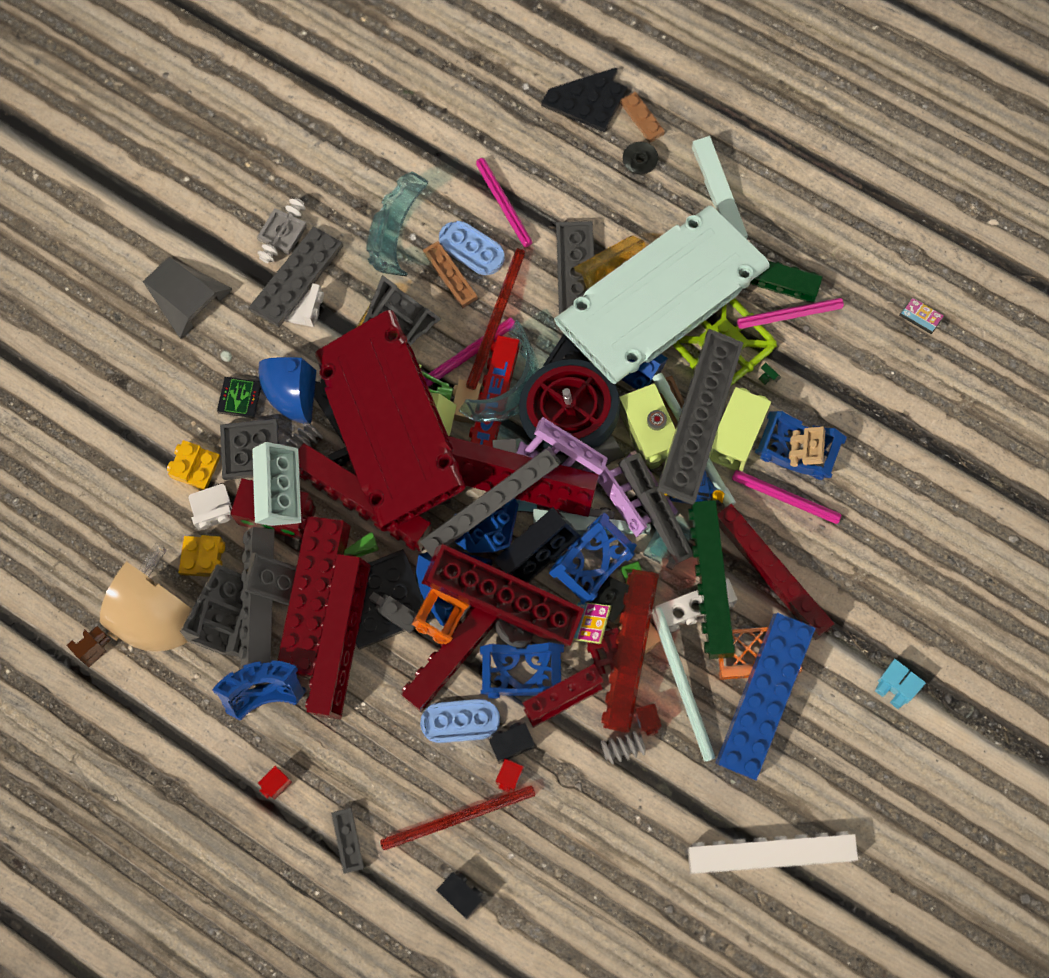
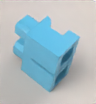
[875,659,926,709]

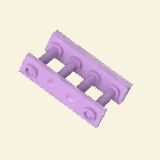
[516,417,608,475]
[595,450,678,537]

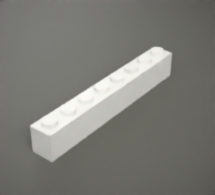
[688,831,858,874]

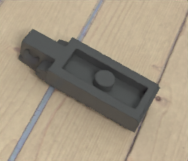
[369,592,417,634]

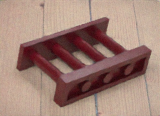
[523,664,604,728]

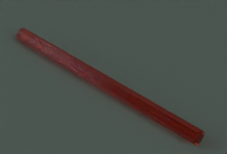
[466,248,525,390]

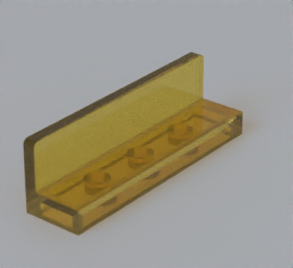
[574,236,646,289]

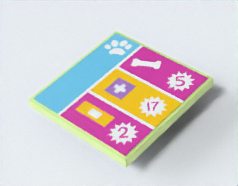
[573,602,611,644]

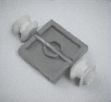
[257,198,307,263]

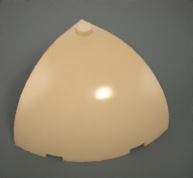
[100,561,192,651]

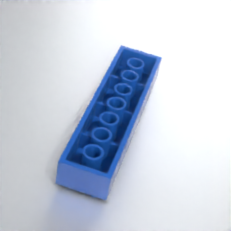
[715,613,815,781]

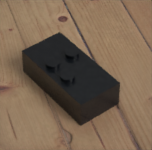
[494,507,581,583]

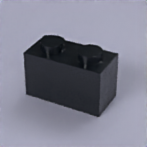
[488,722,536,764]
[436,872,484,920]

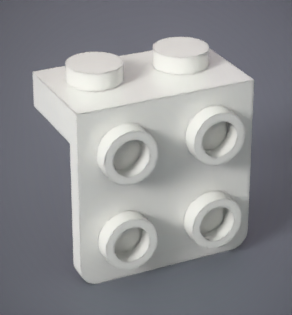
[284,283,324,327]
[188,484,233,530]

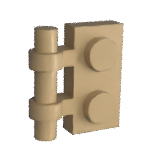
[789,426,825,467]

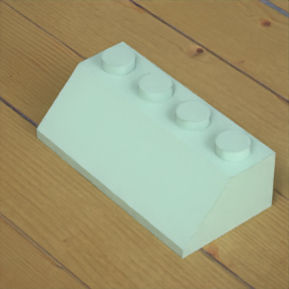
[253,442,301,526]

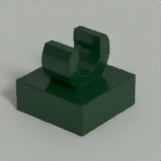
[759,362,781,385]

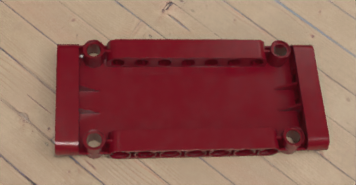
[315,310,466,531]

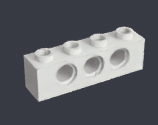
[655,578,738,632]

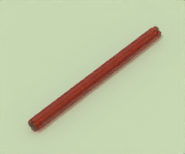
[380,785,536,850]

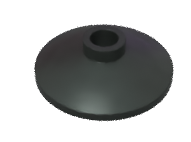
[622,142,658,175]

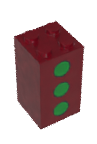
[230,478,316,540]

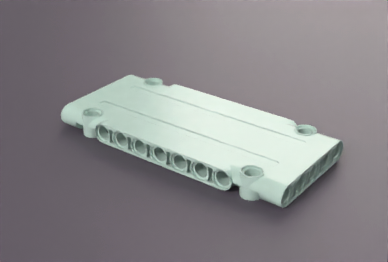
[555,205,769,384]

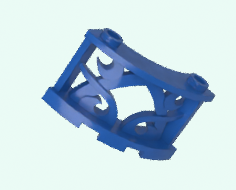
[755,411,847,480]
[549,512,637,605]
[480,642,564,699]
[212,660,306,720]

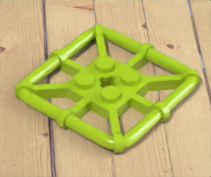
[673,298,777,387]

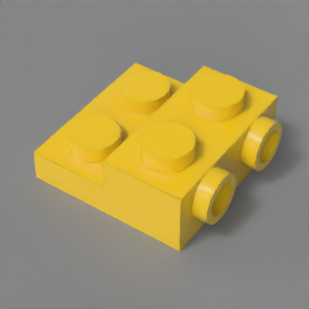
[167,440,221,490]
[178,535,225,577]

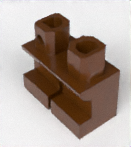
[66,626,111,667]

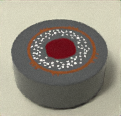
[647,410,667,431]

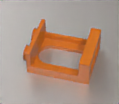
[411,588,470,645]

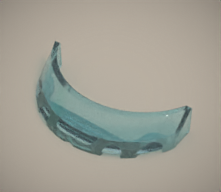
[366,171,428,277]
[459,320,539,423]

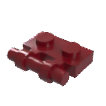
[586,628,631,676]

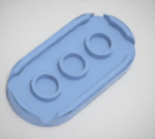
[439,221,505,275]
[420,699,500,743]

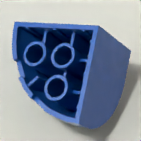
[258,357,317,424]

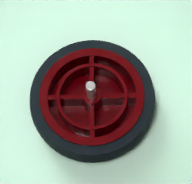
[519,359,620,455]

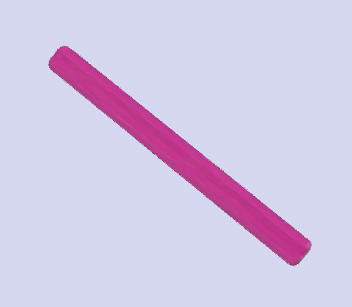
[476,158,532,247]
[737,298,844,329]
[424,318,516,387]
[732,470,842,524]

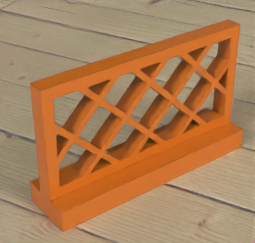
[719,627,802,680]

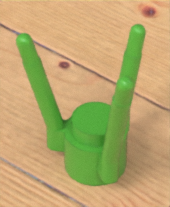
[422,371,453,400]

